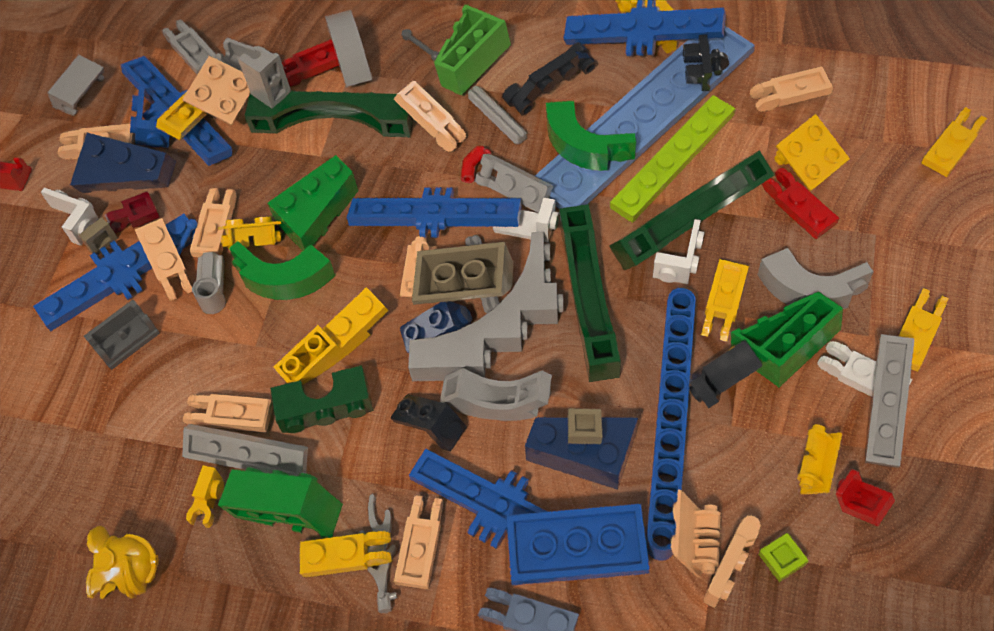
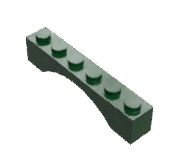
[245,90,413,137]
[609,150,775,271]
[560,204,621,382]

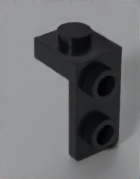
[689,340,762,408]
[391,394,467,452]

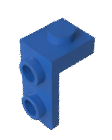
[130,86,170,148]

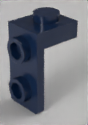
[400,301,472,353]

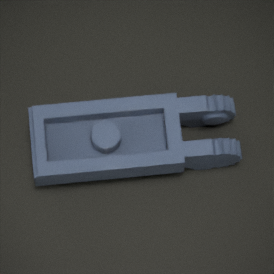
[478,587,579,631]

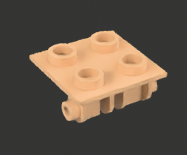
[182,56,251,125]
[671,490,721,578]

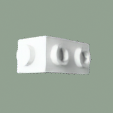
[41,188,99,246]
[493,198,559,243]
[653,219,704,284]

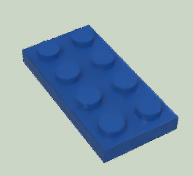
[506,504,650,585]

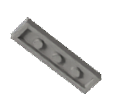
[865,334,914,468]
[182,424,308,476]

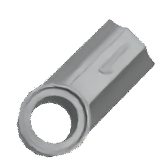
[192,252,226,314]

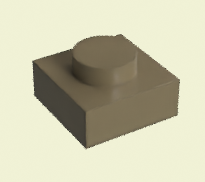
[79,217,118,255]
[568,408,602,444]

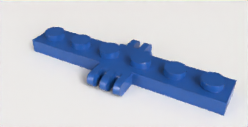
[563,0,726,56]
[121,56,232,166]
[347,187,522,238]
[33,214,196,332]
[409,448,548,549]

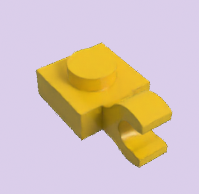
[186,466,224,528]

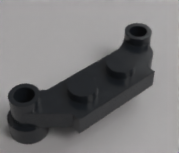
[502,42,597,116]

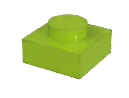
[758,533,809,582]

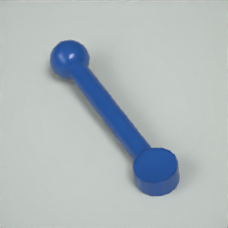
[176,219,198,256]

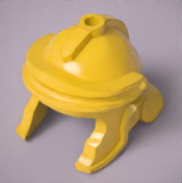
[86,526,159,599]

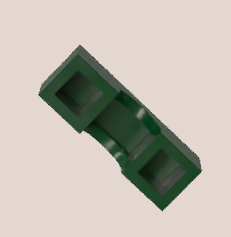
[270,365,373,434]

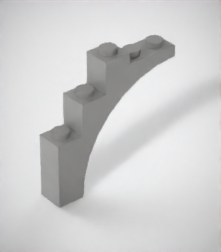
[408,232,563,382]

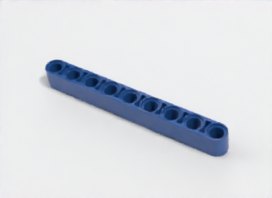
[646,288,696,561]

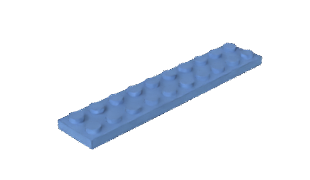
[535,26,755,210]

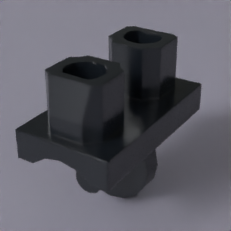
[682,34,729,91]

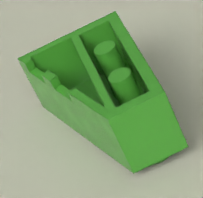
[434,4,511,96]

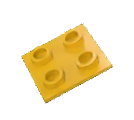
[774,114,850,191]

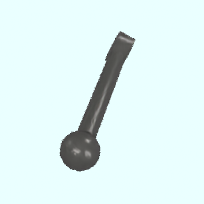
[401,29,439,61]

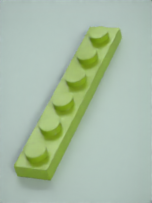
[610,95,735,223]

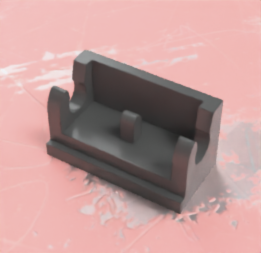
[84,299,160,370]

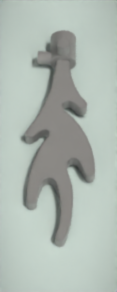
[360,494,398,613]

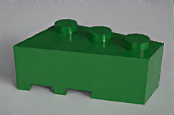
[267,155,358,251]
[731,292,843,388]
[218,467,343,539]

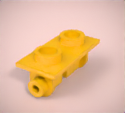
[218,216,281,249]
[797,424,842,494]

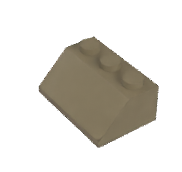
[412,242,514,305]

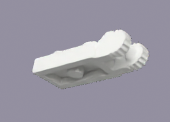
[817,341,913,397]

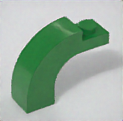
[546,101,636,171]
[229,241,336,300]

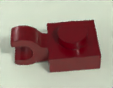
[105,191,160,233]

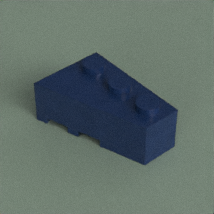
[70,133,176,193]
[525,417,638,490]

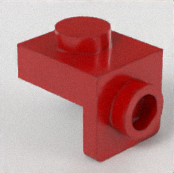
[836,469,895,527]

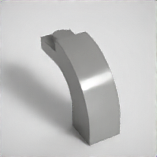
[325,10,372,87]
[757,248,874,309]
[440,368,552,421]

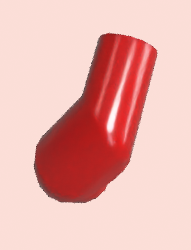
[460,145,491,183]

